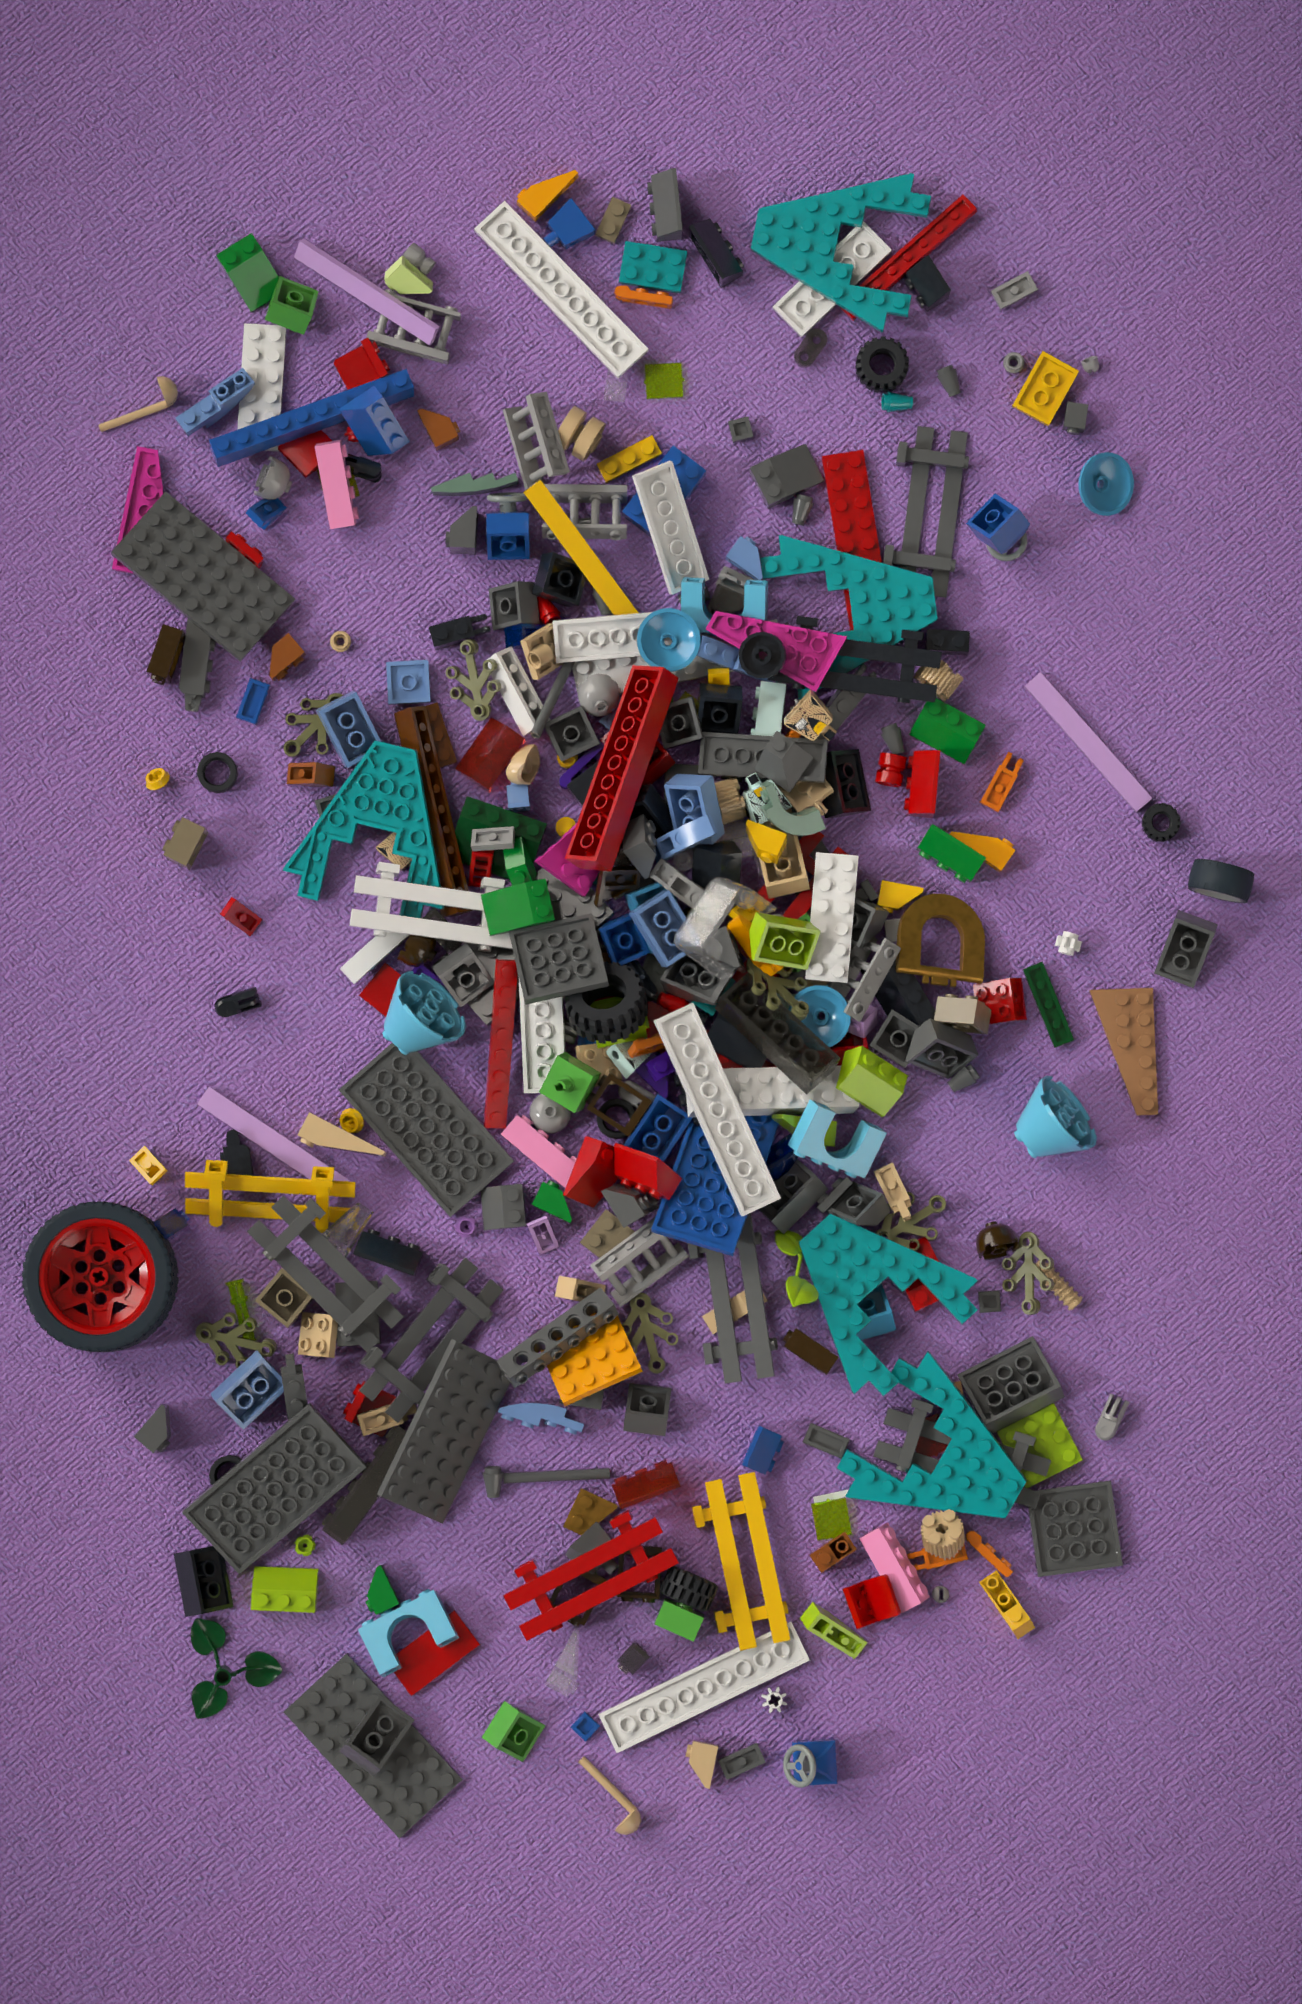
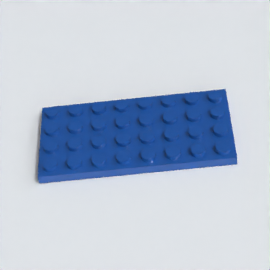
[651,1115,779,1256]

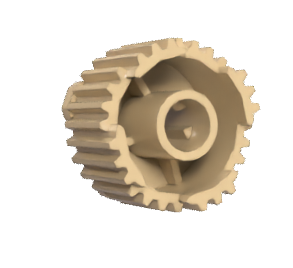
[914,660,963,702]
[714,778,747,824]
[921,1509,965,1560]

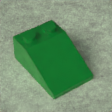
[216,233,279,313]
[480,878,555,936]

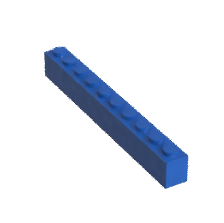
[209,369,414,467]

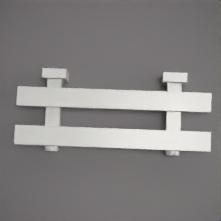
[349,862,512,952]

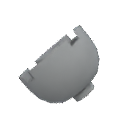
[254,456,292,500]
[577,674,620,717]
[529,1094,571,1134]

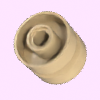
[558,406,606,462]

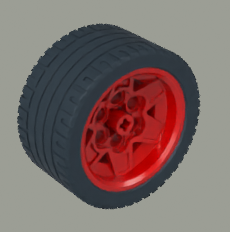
[22,1201,179,1352]

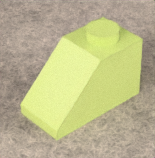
[385,255,433,294]

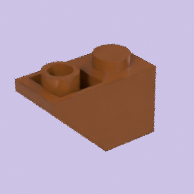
[269,633,306,682]
[809,1532,857,1573]

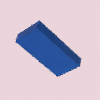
[236,678,270,725]

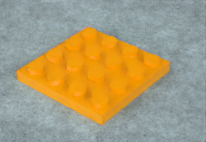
[540,1313,643,1406]

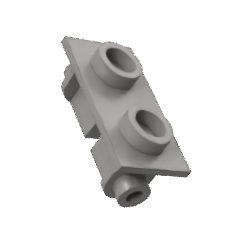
[715,566,755,598]

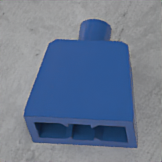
[543,198,595,249]

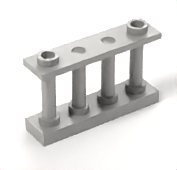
[366,289,461,365]
[503,392,570,490]
[542,484,627,540]
[827,937,901,1022]
[590,1217,689,1307]

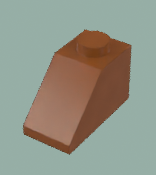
[417,408,461,451]
[286,762,335,787]

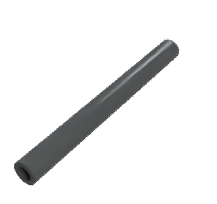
[530,662,575,739]
[503,1468,610,1484]

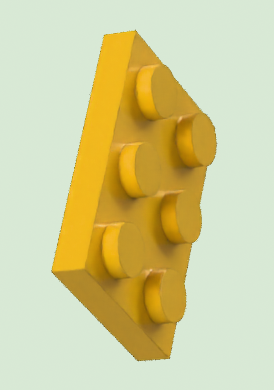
[1012,351,1079,427]

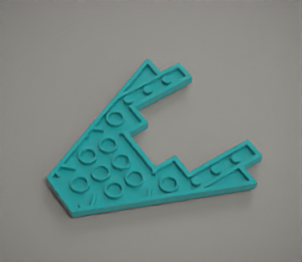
[751,173,931,333]
[760,535,938,700]
[283,740,444,918]
[799,1214,978,1397]
[837,1351,1027,1518]

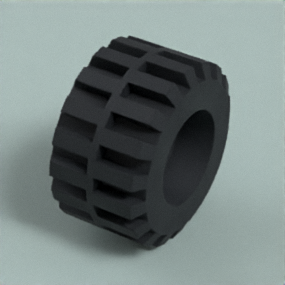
[855,336,909,393]
[659,1566,718,1612]

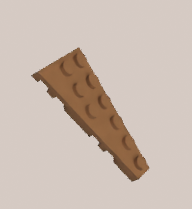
[1089,988,1158,1116]

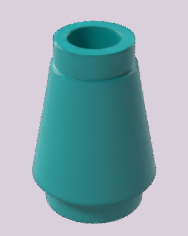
[881,391,913,412]

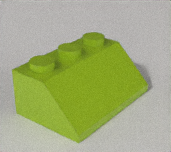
[749,912,821,970]
[836,1046,908,1117]
[251,1566,319,1613]

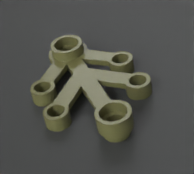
[446,639,501,721]
[283,693,343,758]
[746,958,809,1021]
[875,1192,946,1252]
[1002,1232,1055,1315]
[622,1293,678,1374]
[195,1312,277,1368]

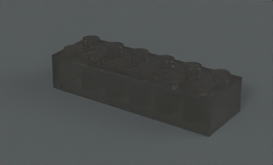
[715,972,840,1095]
[321,1425,407,1545]

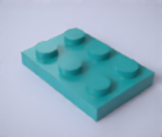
[619,241,687,293]

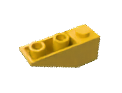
[979,1570,1035,1639]

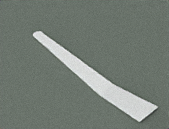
[813,1489,849,1505]

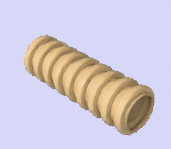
[1035,1260,1083,1311]

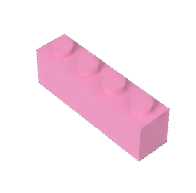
[315,440,359,529]
[501,1115,576,1188]
[859,1522,930,1613]

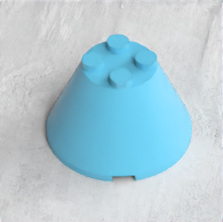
[382,971,466,1055]
[1014,1076,1097,1158]

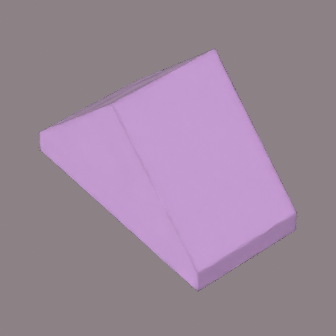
[527,1216,559,1255]

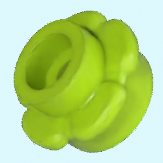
[295,1535,316,1556]

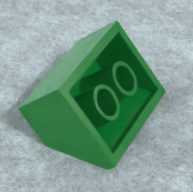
[909,698,986,764]
[916,824,986,884]

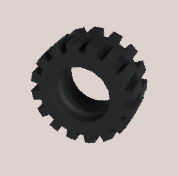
[1142,803,1181,842]

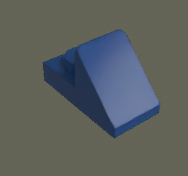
[246,498,287,530]

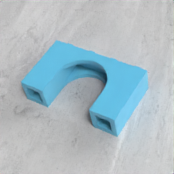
[681,577,768,636]
[788,1099,887,1178]
[358,1589,459,1678]

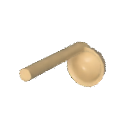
[98,376,178,432]
[578,1756,641,1835]

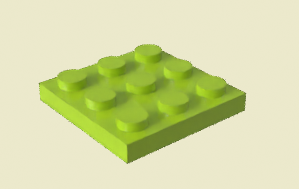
[997,1403,1083,1488]

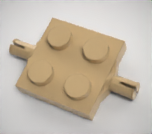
[775,779,834,816]

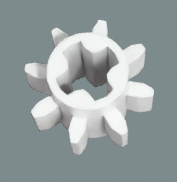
[1055,931,1082,956]
[761,1687,787,1713]

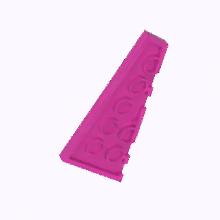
[112,446,164,574]
[705,611,847,692]
[534,823,599,896]

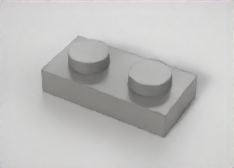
[991,271,1038,310]
[471,826,515,851]

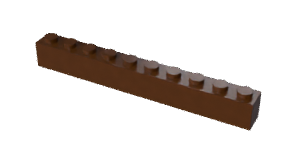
[394,706,473,918]

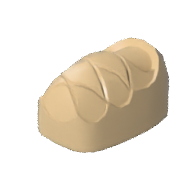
[506,744,540,785]

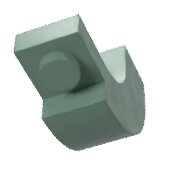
[760,781,826,836]

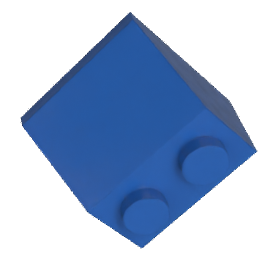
[599,914,650,965]
[741,1425,784,1475]

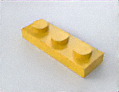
[596,435,662,483]

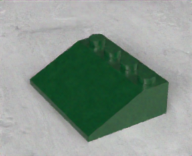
[455,796,547,880]

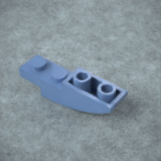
[175,368,255,436]
[696,635,773,682]
[655,814,718,863]
[498,1403,584,1435]

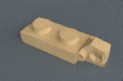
[873,1162,912,1222]
[357,1404,417,1436]

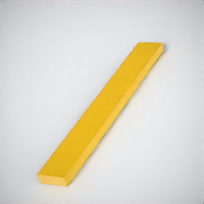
[523,480,638,615]

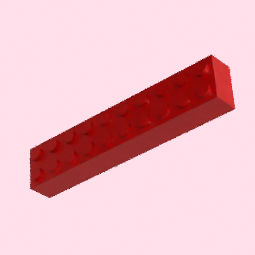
[565,665,679,872]

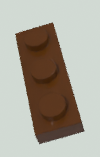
[426,702,457,768]

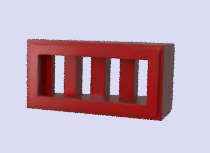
[468,850,494,887]

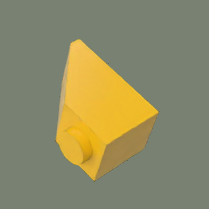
[746,819,787,864]
[877,880,924,913]

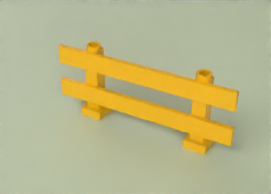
[185,1160,356,1233]
[691,1472,790,1651]

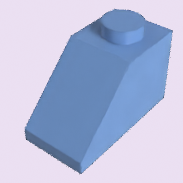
[725,536,763,580]
[506,782,530,812]

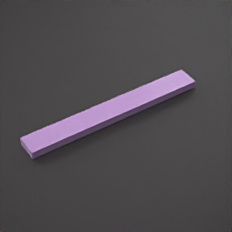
[294,238,440,345]
[1024,672,1152,812]
[197,1087,350,1198]

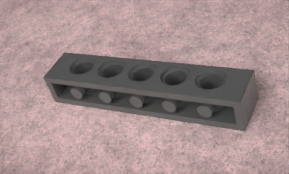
[496,1287,619,1388]

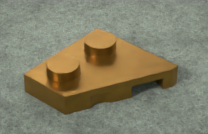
[563,1488,618,1535]

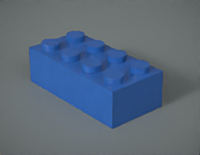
[622,445,707,537]

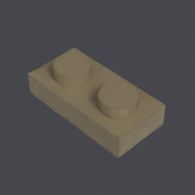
[595,197,631,244]

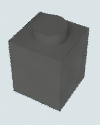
[1062,402,1088,435]

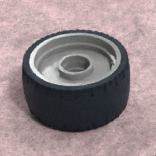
[1188,859,1254,903]

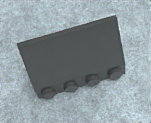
[957,1336,1065,1434]

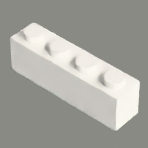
[487,646,550,736]

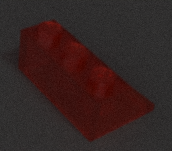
[455,717,526,793]
[612,1460,681,1509]

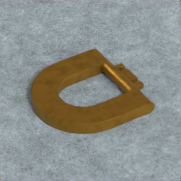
[896,893,985,988]

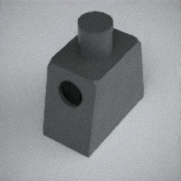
[565,1522,619,1575]

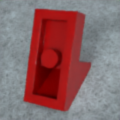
[220,897,262,936]

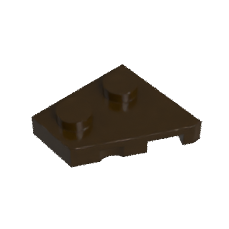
[594,866,641,908]

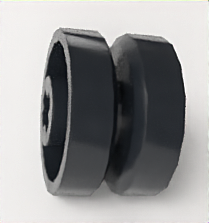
[739,632,786,678]

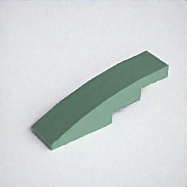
[431,473,519,496]

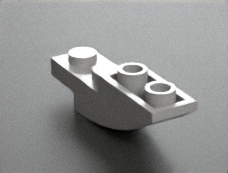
[649,858,731,926]

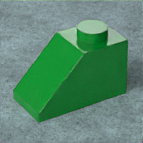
[503,836,537,886]
[532,1180,572,1224]
[365,1564,400,1615]

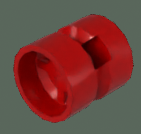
[875,753,907,788]

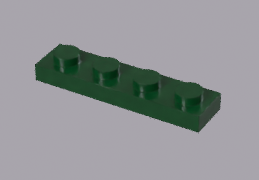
[1022,961,1074,1048]

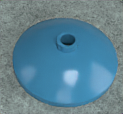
[1078,452,1134,516]
[637,608,700,672]
[787,985,851,1049]

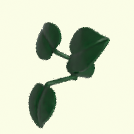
[191,1618,282,1719]

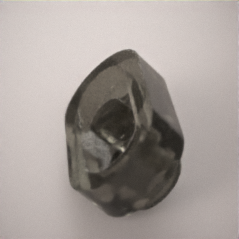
[794,329,827,368]

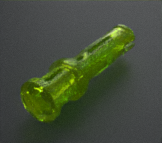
[225,1278,256,1341]

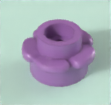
[456,1217,477,1238]

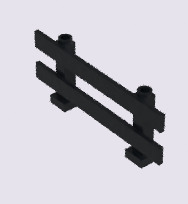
[767,616,942,703]

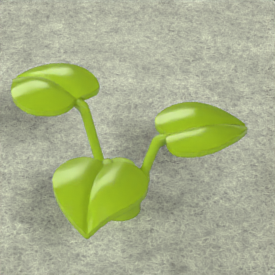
[774,1230,819,1307]

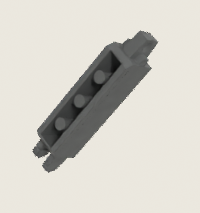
[179,619,216,712]
[799,663,877,740]
[281,1353,308,1421]

